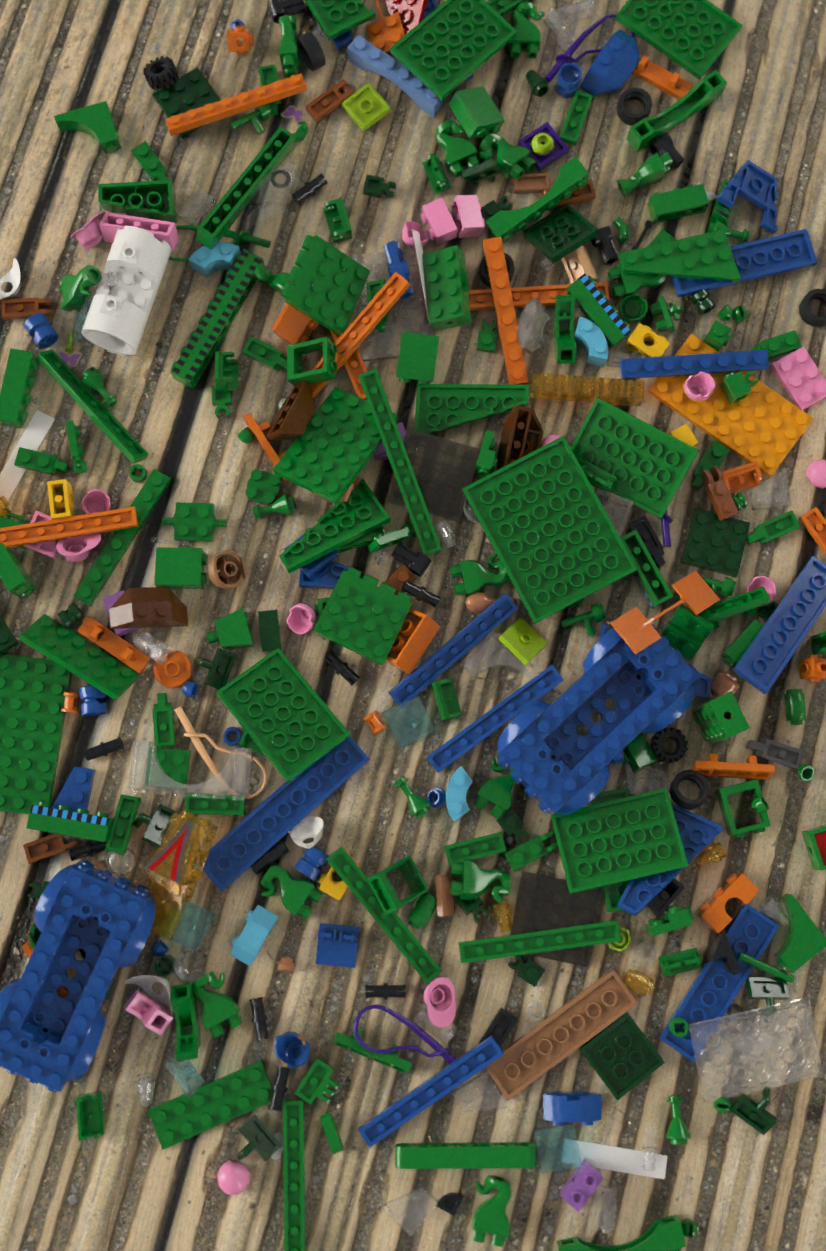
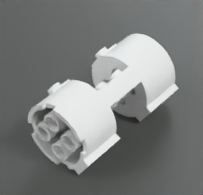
[81,226,172,356]

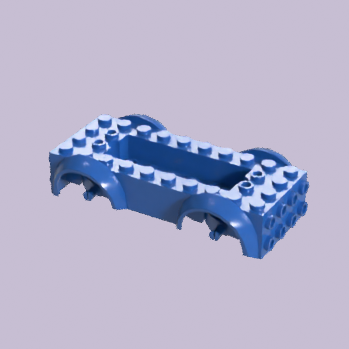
[497,624,699,815]
[0,861,156,1092]

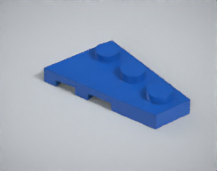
[299,562,349,589]

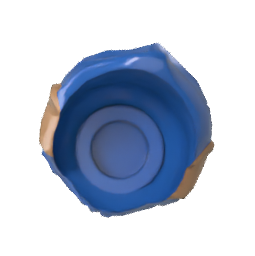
[275,1032,310,1069]

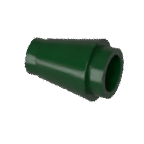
[526,69,549,97]

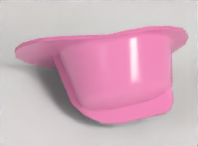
[70,211,105,250]
[56,533,102,562]
[423,977,456,1028]

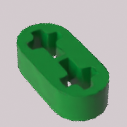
[320,1112,344,1154]

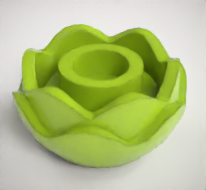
[531,133,554,155]
[607,926,631,951]

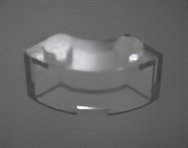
[517,297,551,354]

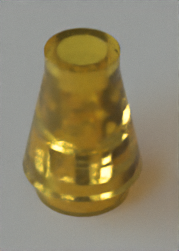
[696,842,726,866]
[492,900,513,932]

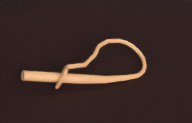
[175,706,268,799]

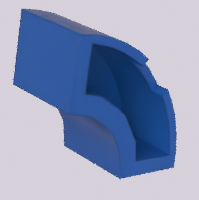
[543,1091,602,1125]

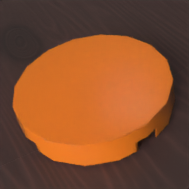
[153,650,193,689]

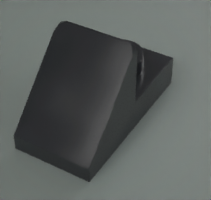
[646,878,684,918]
[707,932,742,975]

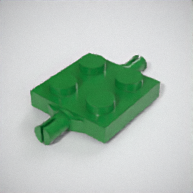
[162,502,227,542]

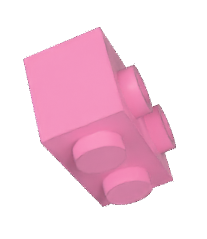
[451,195,485,238]
[420,198,458,246]

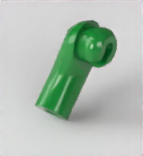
[292,121,309,143]
[613,217,630,244]

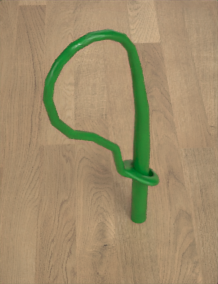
[169,225,271,262]

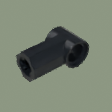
[268,0,306,23]
[649,133,685,171]
[591,226,619,265]
[391,542,432,577]

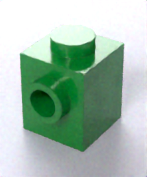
[703,320,731,351]

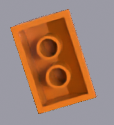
[271,303,318,345]
[385,608,441,675]

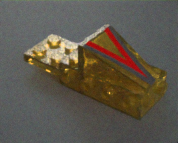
[143,810,218,940]

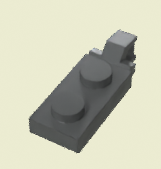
[746,739,804,770]

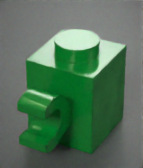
[720,371,759,405]

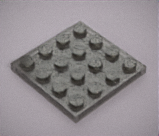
[387,428,481,523]
[510,871,600,967]

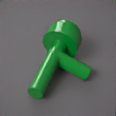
[231,104,272,134]
[701,576,736,597]
[561,603,606,636]

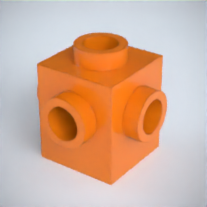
[227,26,254,55]
[799,655,826,683]

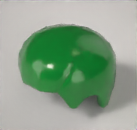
[619,294,648,323]

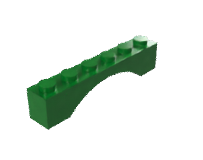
[626,70,727,153]
[485,156,589,243]
[557,1215,686,1251]

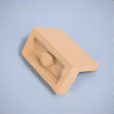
[562,246,598,284]

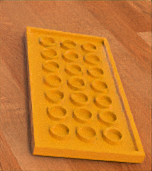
[648,333,814,478]

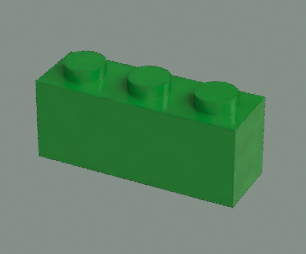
[647,184,709,224]

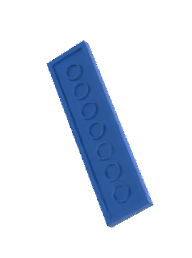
[671,229,818,297]
[733,556,826,694]
[658,904,780,1063]

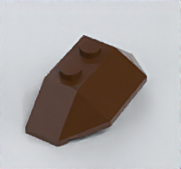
[266,380,315,439]
[497,405,544,470]
[109,587,188,629]

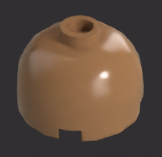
[208,550,247,589]

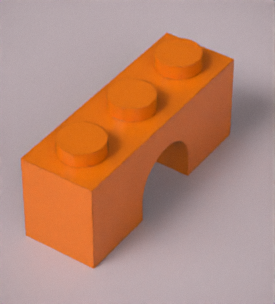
[697,873,760,934]

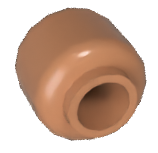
[711,671,739,698]

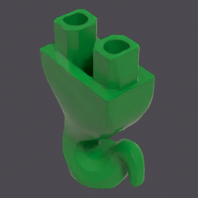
[508,2,545,59]
[279,15,300,77]
[436,120,479,178]
[479,132,536,180]
[617,152,673,196]
[607,263,666,299]
[254,264,292,294]
[60,265,102,312]
[450,552,510,597]
[474,758,516,819]
[450,860,511,904]
[260,865,323,919]
[192,971,242,1038]
[472,1175,511,1247]

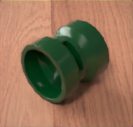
[691,289,716,315]
[58,602,85,629]
[154,954,177,977]

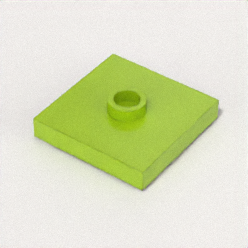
[341,82,391,132]
[498,617,548,666]

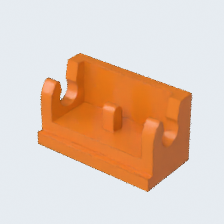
[722,461,762,494]

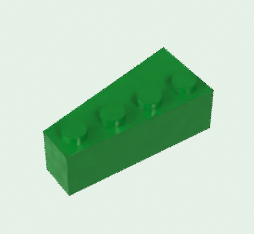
[98,180,177,223]

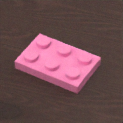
[770,346,826,411]

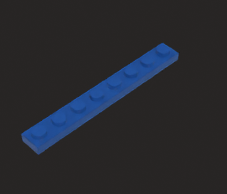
[619,350,769,380]
[388,593,518,708]
[427,665,564,773]
[358,1035,504,1147]

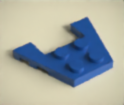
[716,160,778,234]

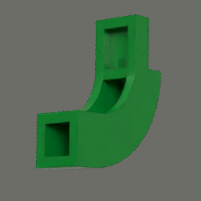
[554,295,577,364]
[170,983,200,1062]

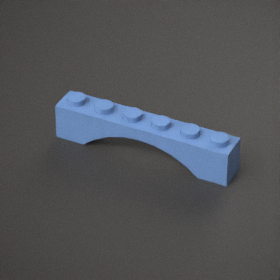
[347,35,445,118]

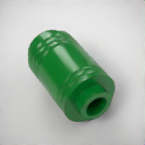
[784,689,806,725]
[407,892,437,930]

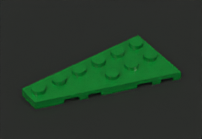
[305,0,376,41]
[618,229,741,282]
[414,384,529,439]
[279,479,391,573]

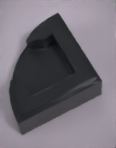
[436,1192,463,1216]

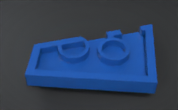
[52,767,95,812]

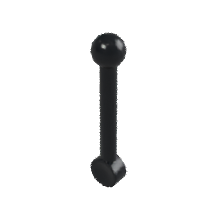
[632,220,652,250]

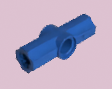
[384,241,414,299]

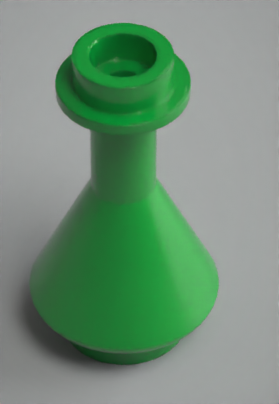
[707,219,750,244]
[82,367,117,408]
[253,493,297,519]
[395,776,430,819]
[666,1095,691,1145]

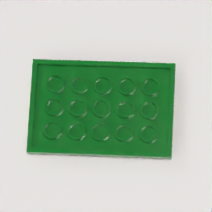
[390,0,517,101]
[615,0,743,80]
[273,386,399,504]
[571,397,699,519]
[216,648,350,783]
[550,788,688,894]

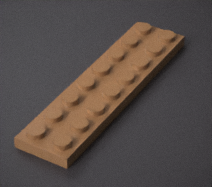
[485,969,638,1101]

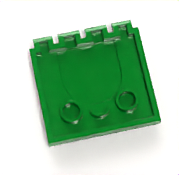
[281,235,370,336]
[313,566,412,666]

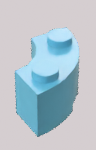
[188,242,241,278]
[574,316,608,367]
[445,766,473,822]
[230,905,279,967]

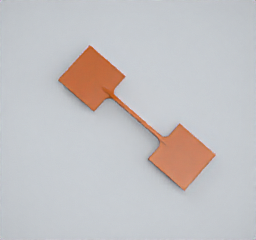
[366,0,405,53]
[610,570,720,655]

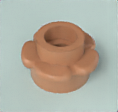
[277,958,296,973]

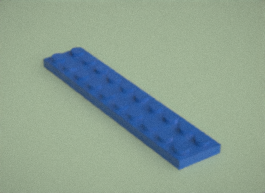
[196,737,370,892]

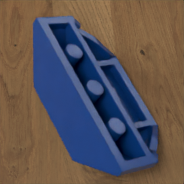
[580,29,641,97]

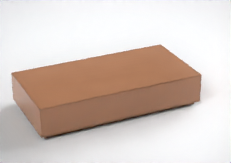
[513,173,550,194]
[435,875,454,916]

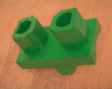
[650,296,683,333]

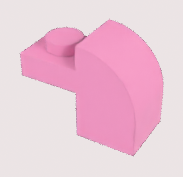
[124,990,173,1035]

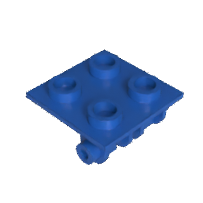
[315,923,359,968]

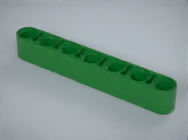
[395,1142,536,1169]

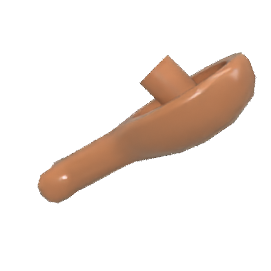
[465,592,517,614]

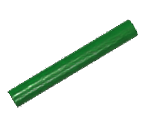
[737,952,795,983]

